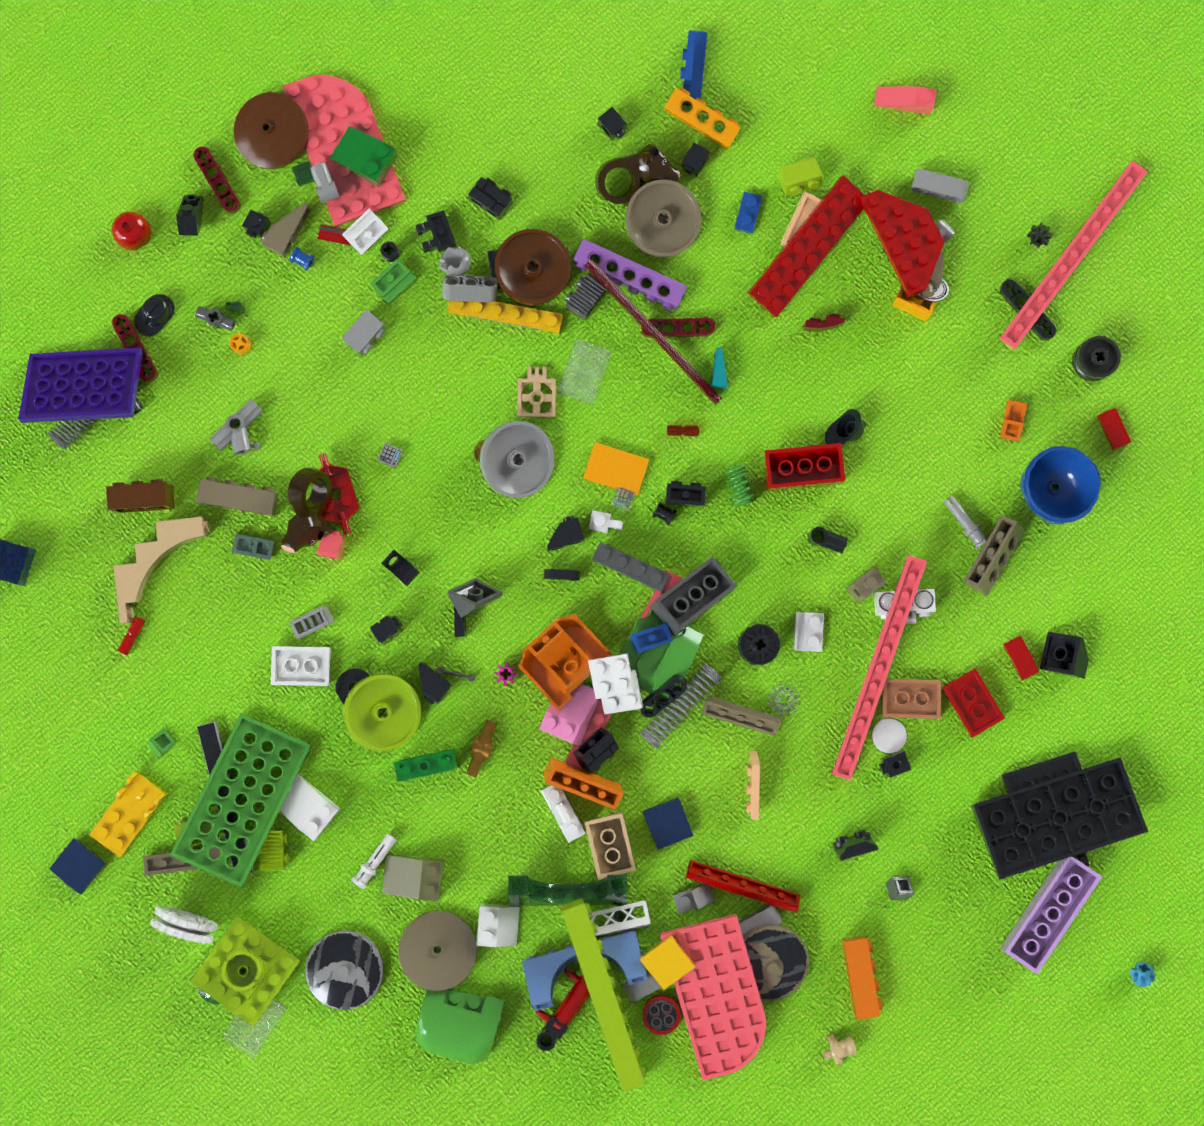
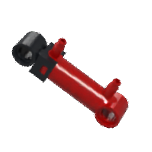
[535,969,590,1051]

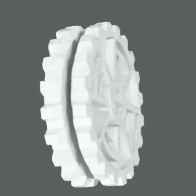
[150,906,218,944]

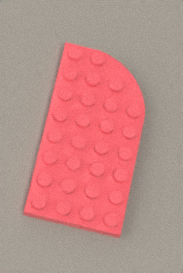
[283,75,406,227]
[660,914,766,1080]

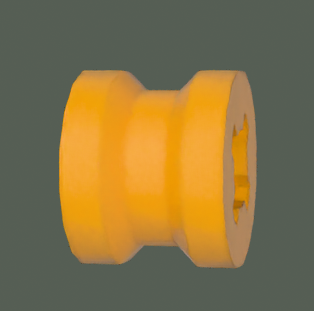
[230,333,251,355]

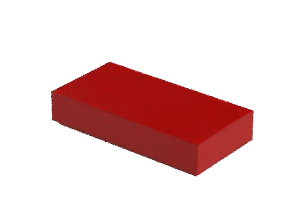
[1097,407,1131,450]

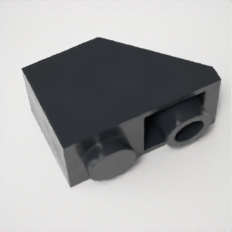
[176,195,203,236]

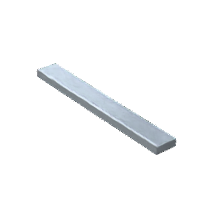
[197,721,255,872]

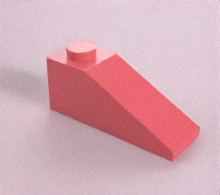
[874,86,937,115]

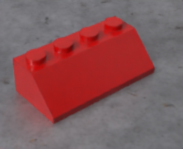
[764,443,845,491]

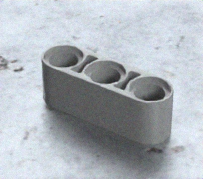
[911,169,969,203]
[442,275,498,302]

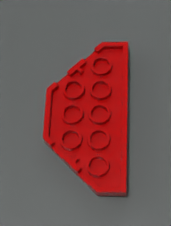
[860,190,945,298]

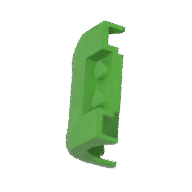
[415,989,505,1064]

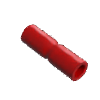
[117,616,146,656]

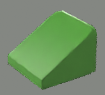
[147,729,176,758]

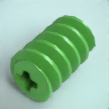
[725,464,756,506]

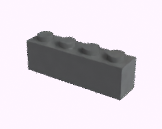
[592,542,672,594]

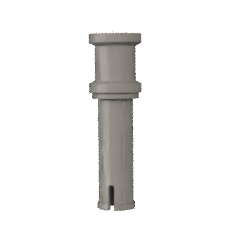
[943,495,989,549]

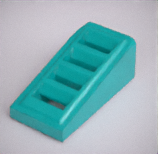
[711,347,728,389]

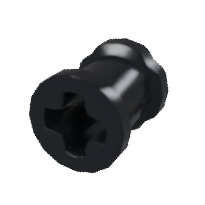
[381,241,400,263]
[652,502,677,526]

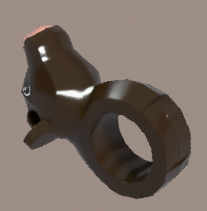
[595,144,680,207]
[281,467,334,553]

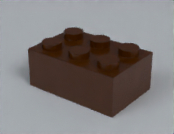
[106,479,175,513]

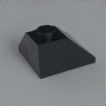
[1040,632,1089,679]

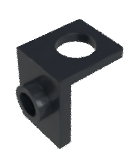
[381,549,420,586]

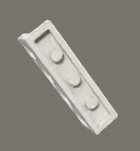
[589,900,651,937]

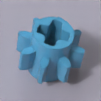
[1130,962,1156,987]

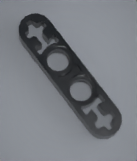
[999,279,1056,341]

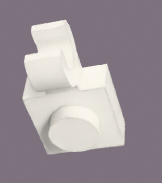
[589,510,623,533]

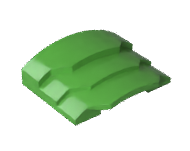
[618,609,703,700]

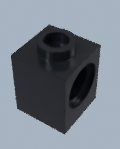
[598,107,627,141]
[681,142,710,176]

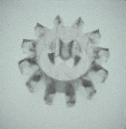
[768,684,800,716]

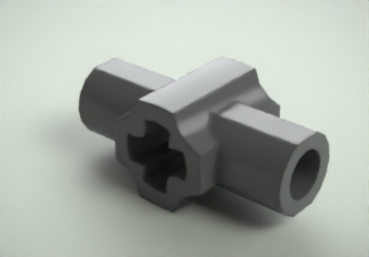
[195,306,236,331]

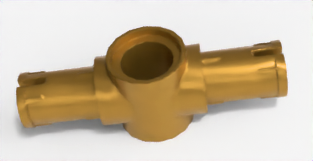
[466,720,497,778]

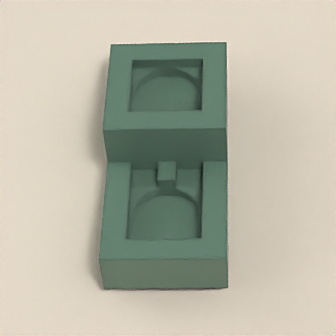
[232,534,274,560]

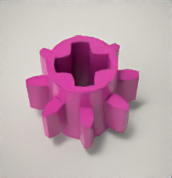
[494,662,518,686]

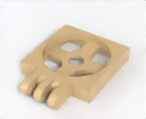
[517,366,556,418]

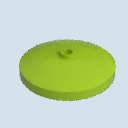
[343,674,421,751]

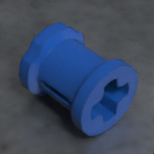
[290,247,315,271]

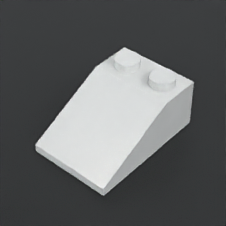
[280,774,341,841]

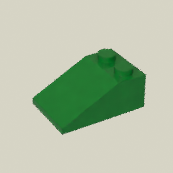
[330,126,398,188]

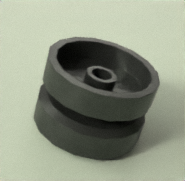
[1072,336,1121,382]

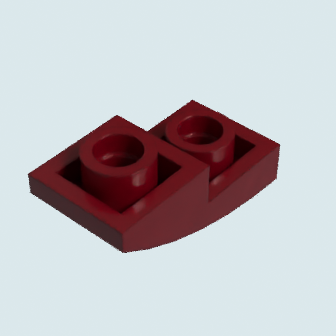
[803,313,845,331]

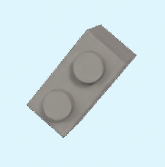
[342,309,386,356]

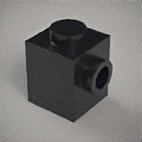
[242,209,271,239]
[879,751,912,778]

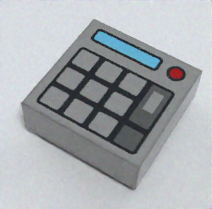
[378,443,403,468]

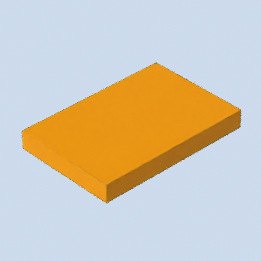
[583,442,649,496]

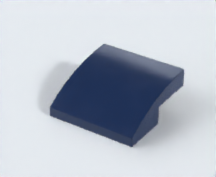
[642,797,694,850]
[49,838,106,894]

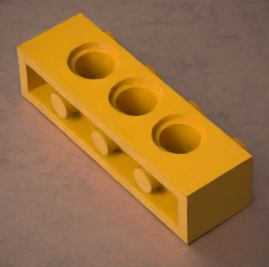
[664,88,741,150]

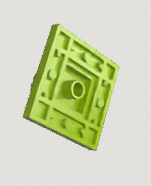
[190,916,301,1027]

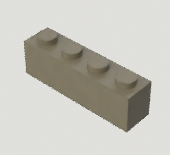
[196,477,279,517]

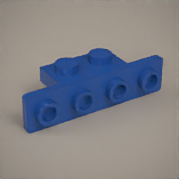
[680,30,707,106]

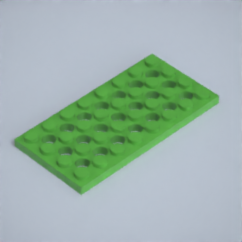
[170,713,311,888]

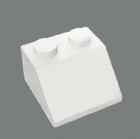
[477,903,520,947]

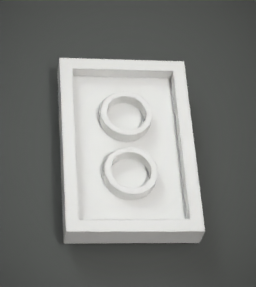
[271,646,331,686]

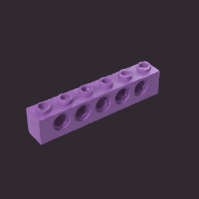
[574,239,687,311]

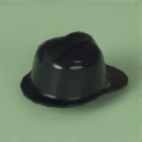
[134,294,175,336]
[825,409,866,445]

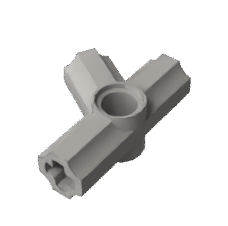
[209,399,263,455]

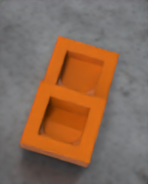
[1000,399,1027,442]

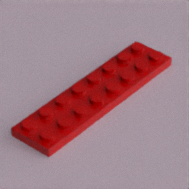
[747,175,864,318]

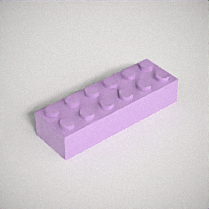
[1000,856,1102,974]

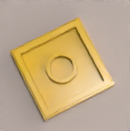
[640,935,695,990]

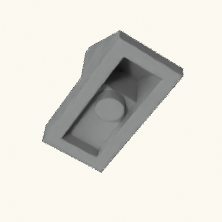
[672,884,715,914]

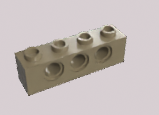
[964,515,1025,596]

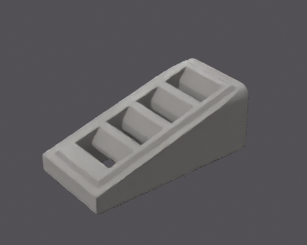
[289,605,334,640]

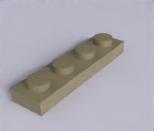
[701,696,781,736]
[143,848,220,876]

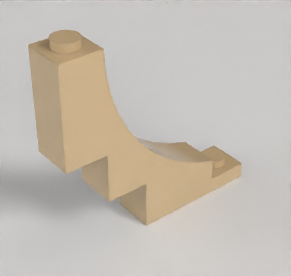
[114,517,210,624]

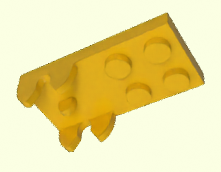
[89,772,168,858]

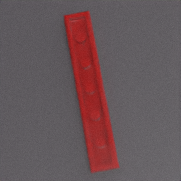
[685,860,801,913]

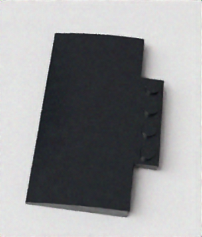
[971,752,1149,880]

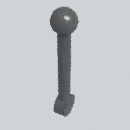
[436,667,476,681]

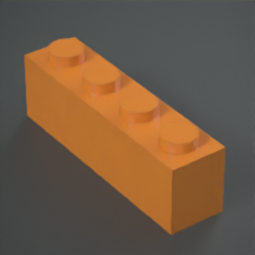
[543,757,624,810]
[842,935,883,1020]

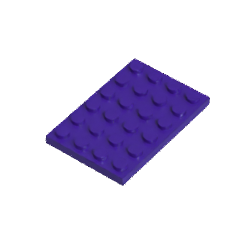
[18,348,143,423]

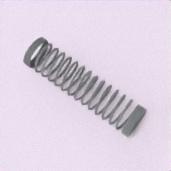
[640,663,722,749]

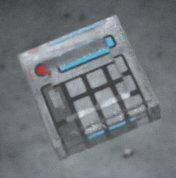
[611,486,635,511]

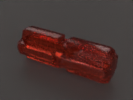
[667,425,699,436]

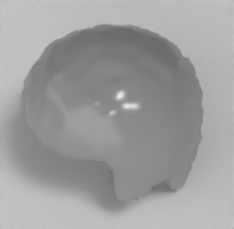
[439,246,471,276]

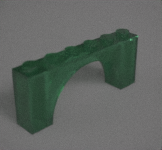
[508,875,627,906]

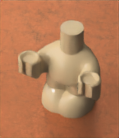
[823,1034,857,1065]

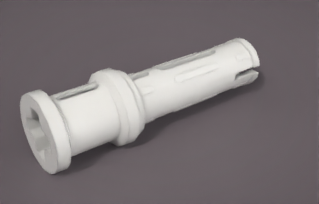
[351,833,397,890]

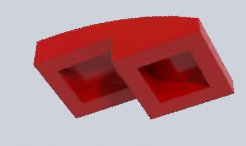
[1003,636,1039,681]

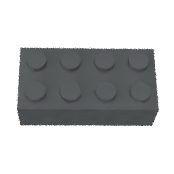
[650,557,737,637]

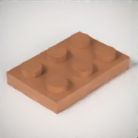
[882,679,941,719]

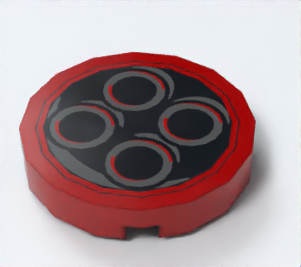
[642,995,681,1035]

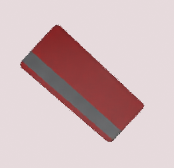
[318,225,352,246]

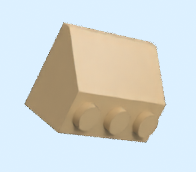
[585,811,636,880]

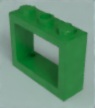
[394,748,459,782]

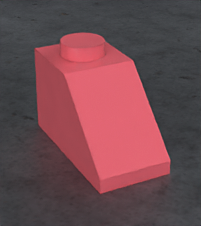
[317,531,345,560]

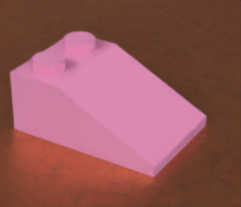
[539,684,599,746]

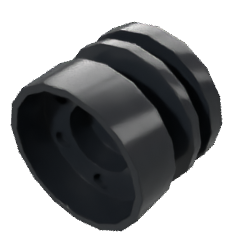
[737,624,780,665]

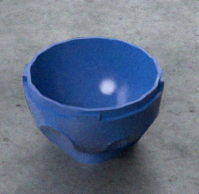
[1021,446,1101,524]

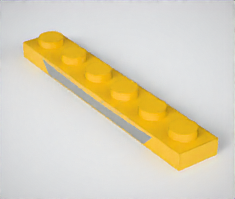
[447,301,563,334]

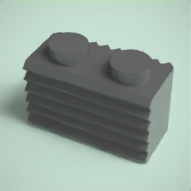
[565,274,607,321]

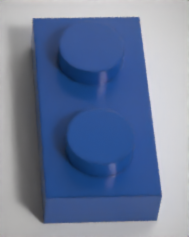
[734,191,763,234]
[630,623,673,653]

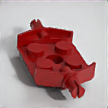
[311,453,360,535]

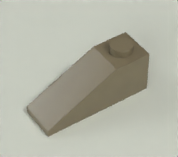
[262,202,311,258]

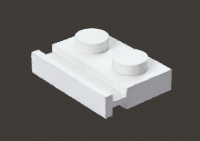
[342,208,388,255]
[794,612,824,652]

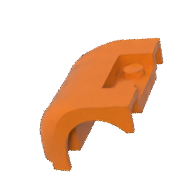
[518,614,614,711]

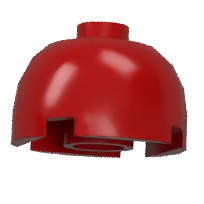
[111,211,151,251]

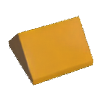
[892,285,936,322]

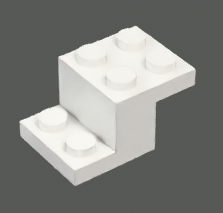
[588,653,643,714]

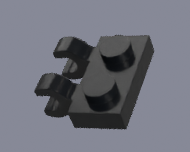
[415,210,457,253]

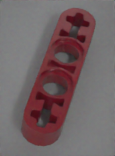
[193,147,241,214]
[112,314,158,382]
[641,318,715,338]

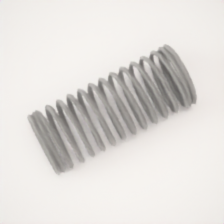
[48,419,97,450]

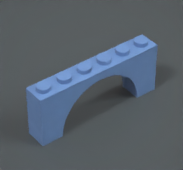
[522,930,648,1011]

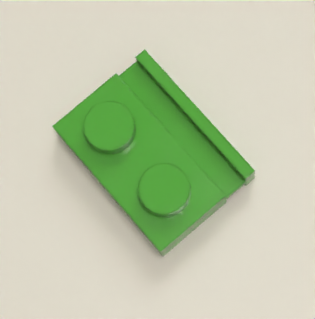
[370,258,417,305]

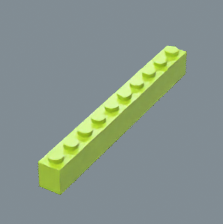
[560,898,646,1092]

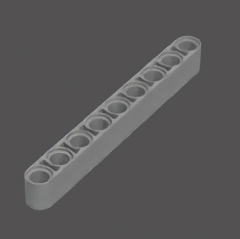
[622,905,783,1003]

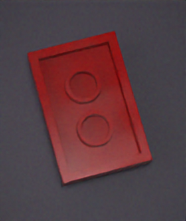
[941,668,1005,738]

